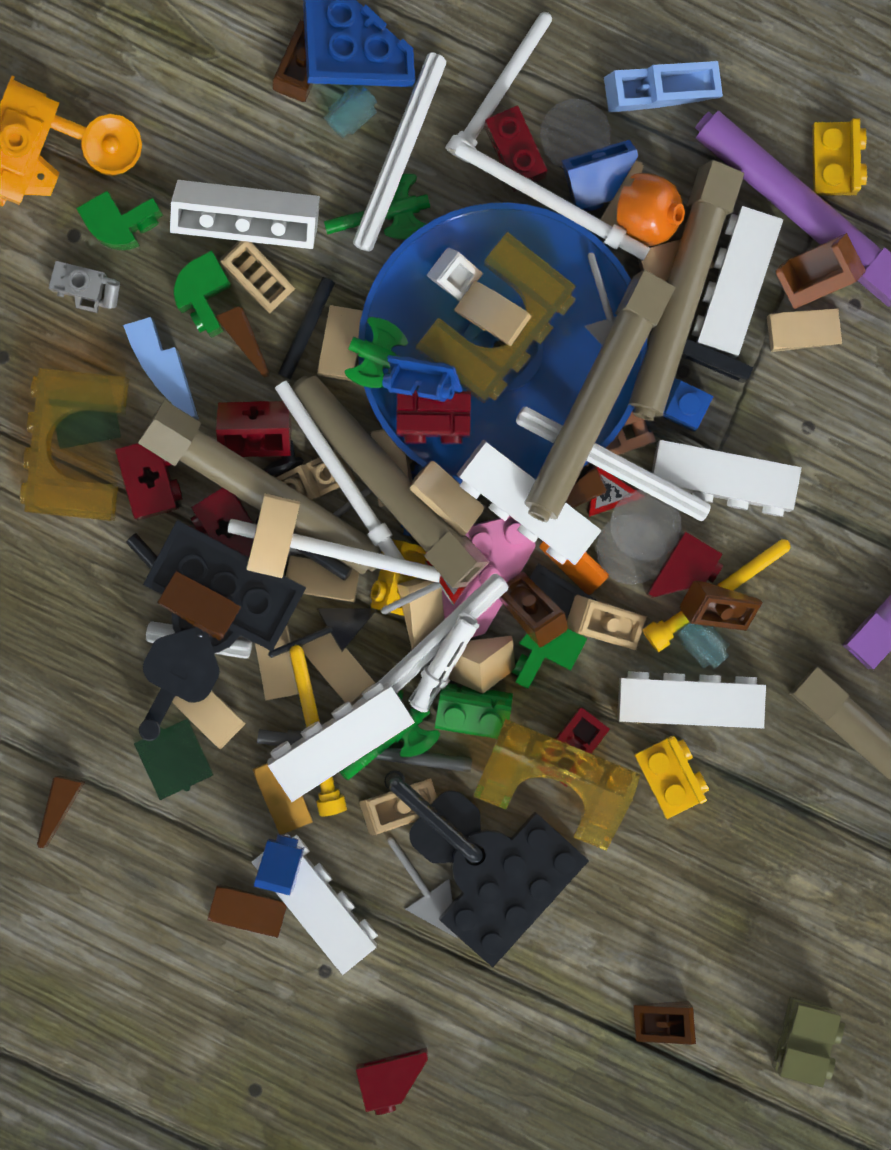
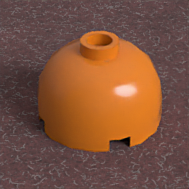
[617,173,685,246]

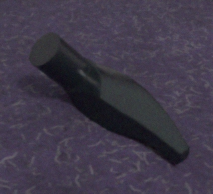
[262,440,304,477]

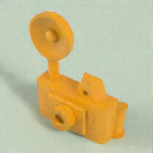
[0,75,142,206]

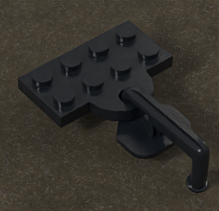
[139,519,306,741]
[384,770,589,968]

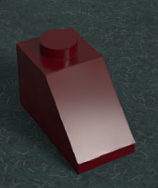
[646,532,723,598]
[356,1047,428,1115]

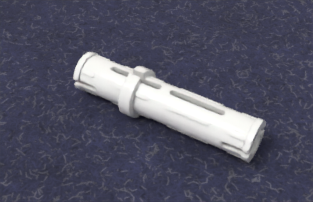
[408,613,480,712]

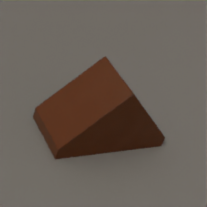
[633,1001,696,1045]

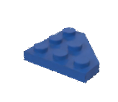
[303,0,415,87]

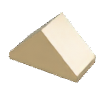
[448,636,515,694]

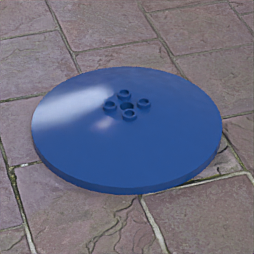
[358,202,648,484]

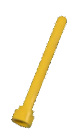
[642,539,791,653]
[289,645,347,817]

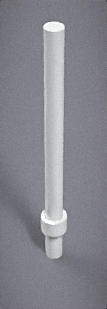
[455,141,650,261]
[275,380,405,560]
[228,519,441,583]

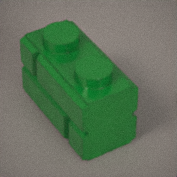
[434,683,513,740]

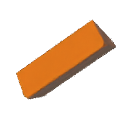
[539,541,609,595]

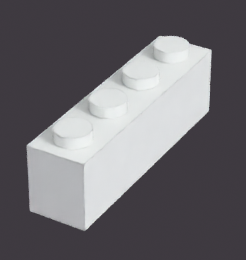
[170,180,320,249]
[691,206,783,359]
[457,440,602,565]
[652,440,802,517]
[617,671,766,728]
[267,682,415,802]
[252,833,378,975]

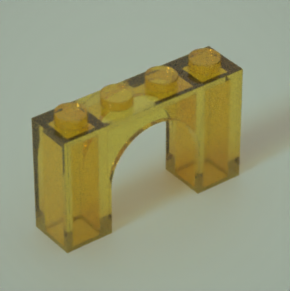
[416,232,576,404]
[20,368,129,521]
[473,719,641,851]

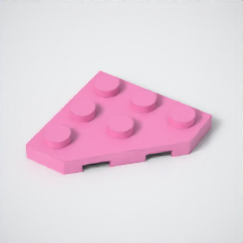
[426,516,536,638]

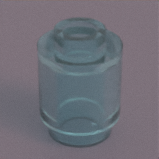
[324,86,377,139]
[677,623,730,670]

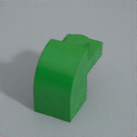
[76,191,163,250]
[174,250,232,338]
[512,629,587,689]

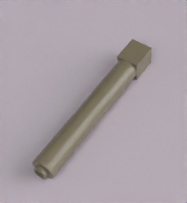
[628,160,745,421]
[524,269,676,522]
[292,376,490,588]
[138,400,383,575]
[789,667,891,781]

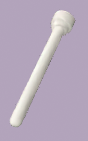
[445,12,552,163]

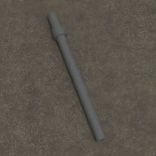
[257,729,472,772]

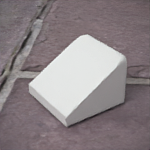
[427,248,483,301]

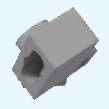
[49,261,120,313]

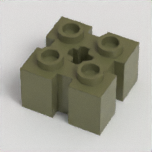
[772,996,845,1088]

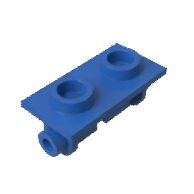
[382,355,463,402]

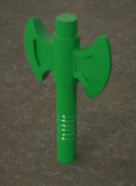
[324,174,431,240]
[344,317,408,388]
[339,690,440,781]

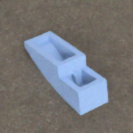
[604,61,723,113]
[123,317,199,420]

